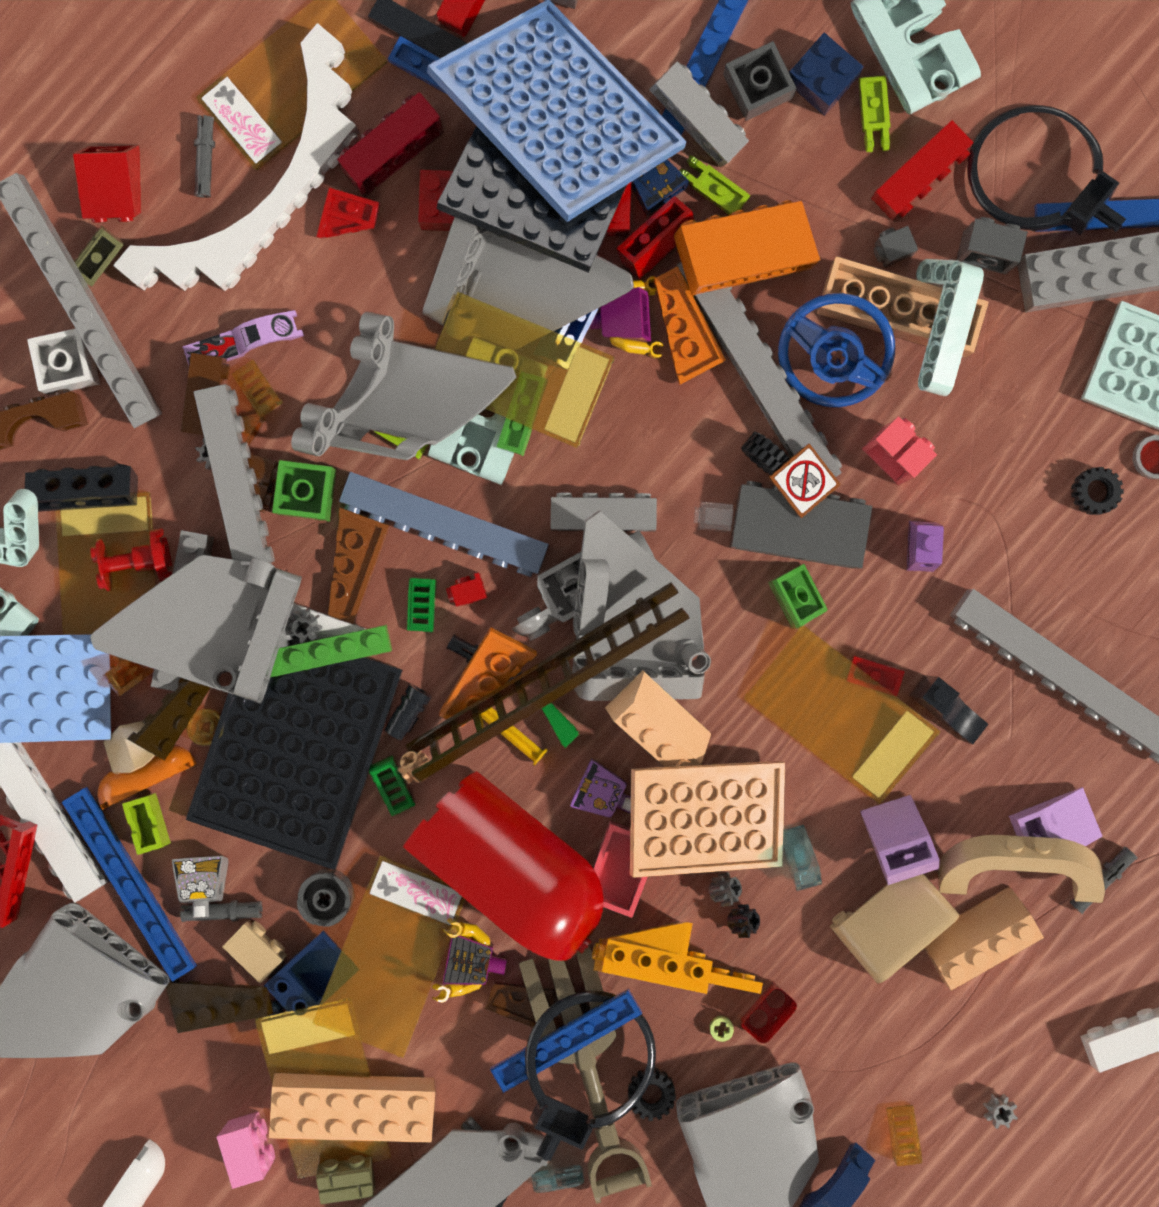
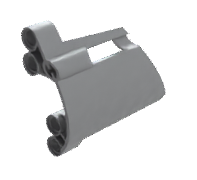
[291,311,516,460]

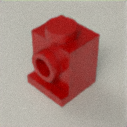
[446,572,488,607]

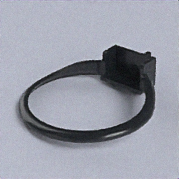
[967,105,1126,235]
[525,991,656,1161]

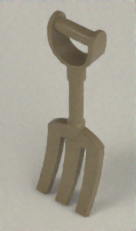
[519,946,652,1204]

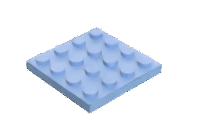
[0,634,111,743]

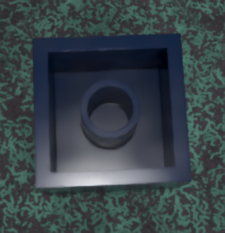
[789,32,864,116]

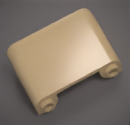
[829,874,959,984]

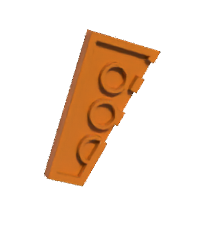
[654,266,726,385]
[439,627,537,727]

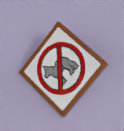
[769,443,841,518]

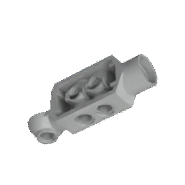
[512,530,655,641]

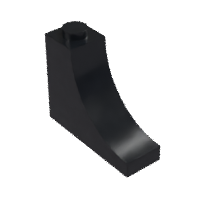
[909,675,989,745]

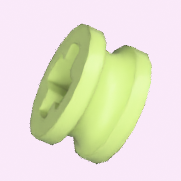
[710,1016,734,1042]

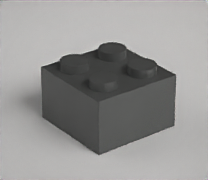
[723,41,796,121]
[956,217,1028,274]

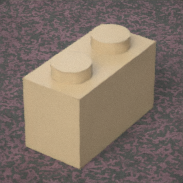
[223,919,287,984]

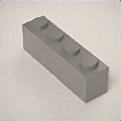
[649,61,749,167]
[551,493,657,532]

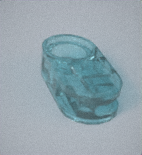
[531,1165,585,1193]

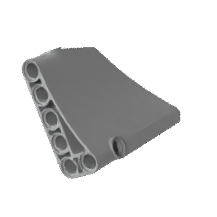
[423,217,634,350]
[91,555,302,703]

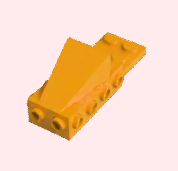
[592,922,763,994]

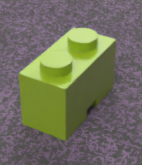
[122,793,171,855]

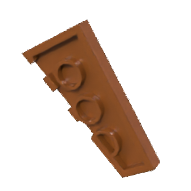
[328,507,390,624]

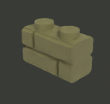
[74,226,124,287]
[316,1155,375,1204]

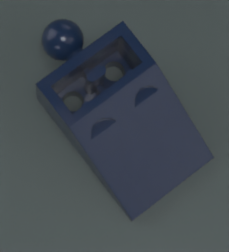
[264,930,359,1020]

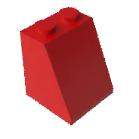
[73,145,141,223]

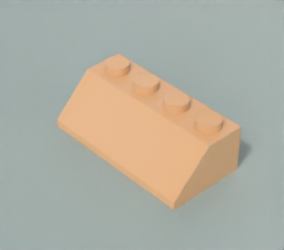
[605,670,711,767]
[924,887,1044,991]

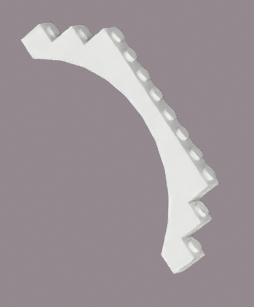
[113,23,360,291]

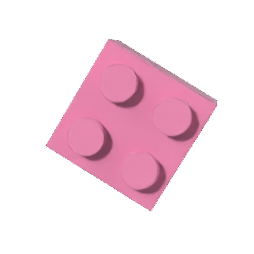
[217,1112,275,1189]

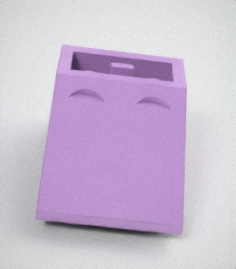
[1009,787,1102,846]
[860,795,940,885]

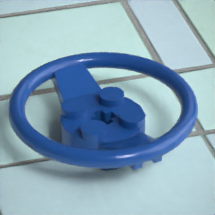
[778,293,896,407]

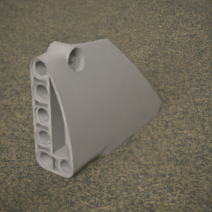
[572,511,711,701]
[0,903,169,1058]
[676,1062,819,1207]

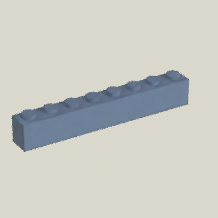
[339,472,549,577]

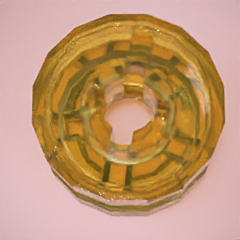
[186,709,224,746]

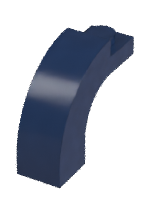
[799,1142,875,1207]

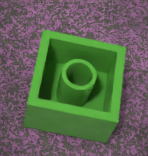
[272,460,337,522]

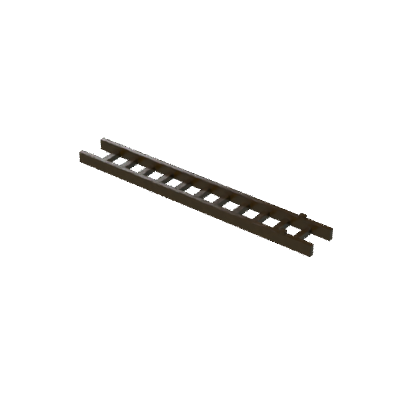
[406,582,690,782]

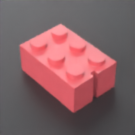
[862,416,937,485]
[592,820,647,918]

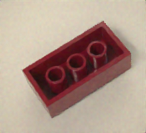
[337,92,444,198]

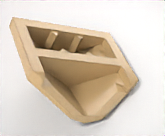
[103,721,155,774]

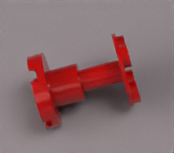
[90,528,173,592]

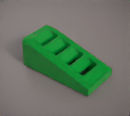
[407,578,437,632]
[541,703,579,748]
[369,755,415,816]

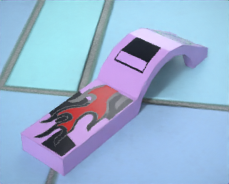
[183,310,304,364]

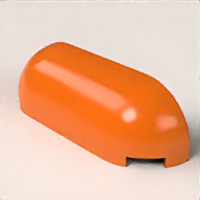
[97,745,197,810]

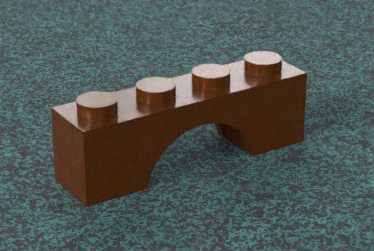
[0,389,88,450]

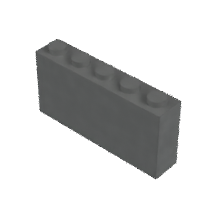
[729,481,872,569]

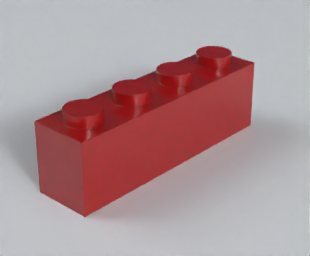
[871,120,974,221]

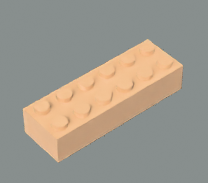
[817,257,989,358]
[269,1073,435,1142]

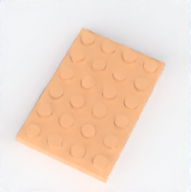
[630,761,785,878]

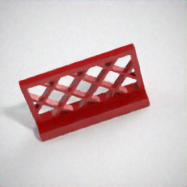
[0,814,38,928]

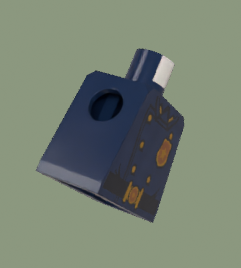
[631,159,689,216]

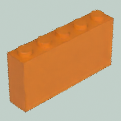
[674,200,820,296]

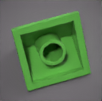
[768,564,828,629]

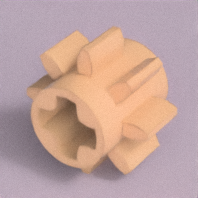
[398,750,430,784]

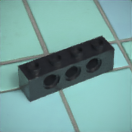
[24,464,138,512]

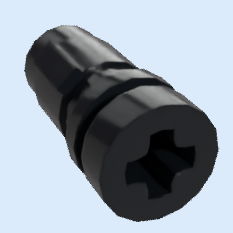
[385,684,432,741]

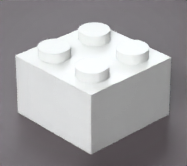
[27,329,100,395]

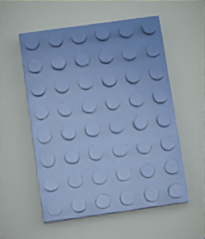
[427,0,686,222]

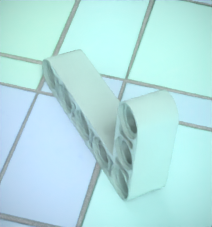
[916,259,984,396]
[0,489,39,567]

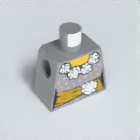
[172,856,228,918]

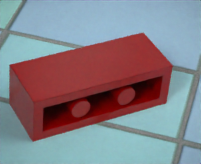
[617,196,695,280]

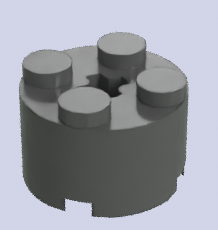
[297,869,355,927]

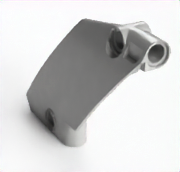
[361,1122,548,1207]

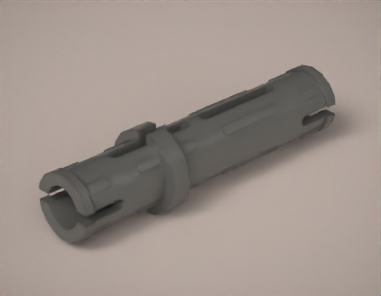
[194,115,215,198]
[1069,846,1138,914]
[180,900,263,922]

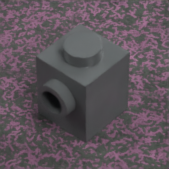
[874,226,918,268]

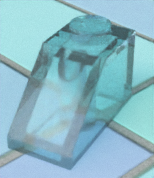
[783,825,822,891]

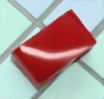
[436,0,485,37]
[741,981,797,1044]

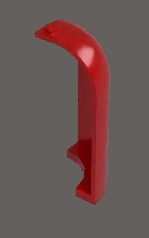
[403,771,604,961]

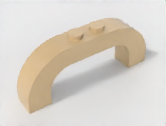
[938,835,1105,903]

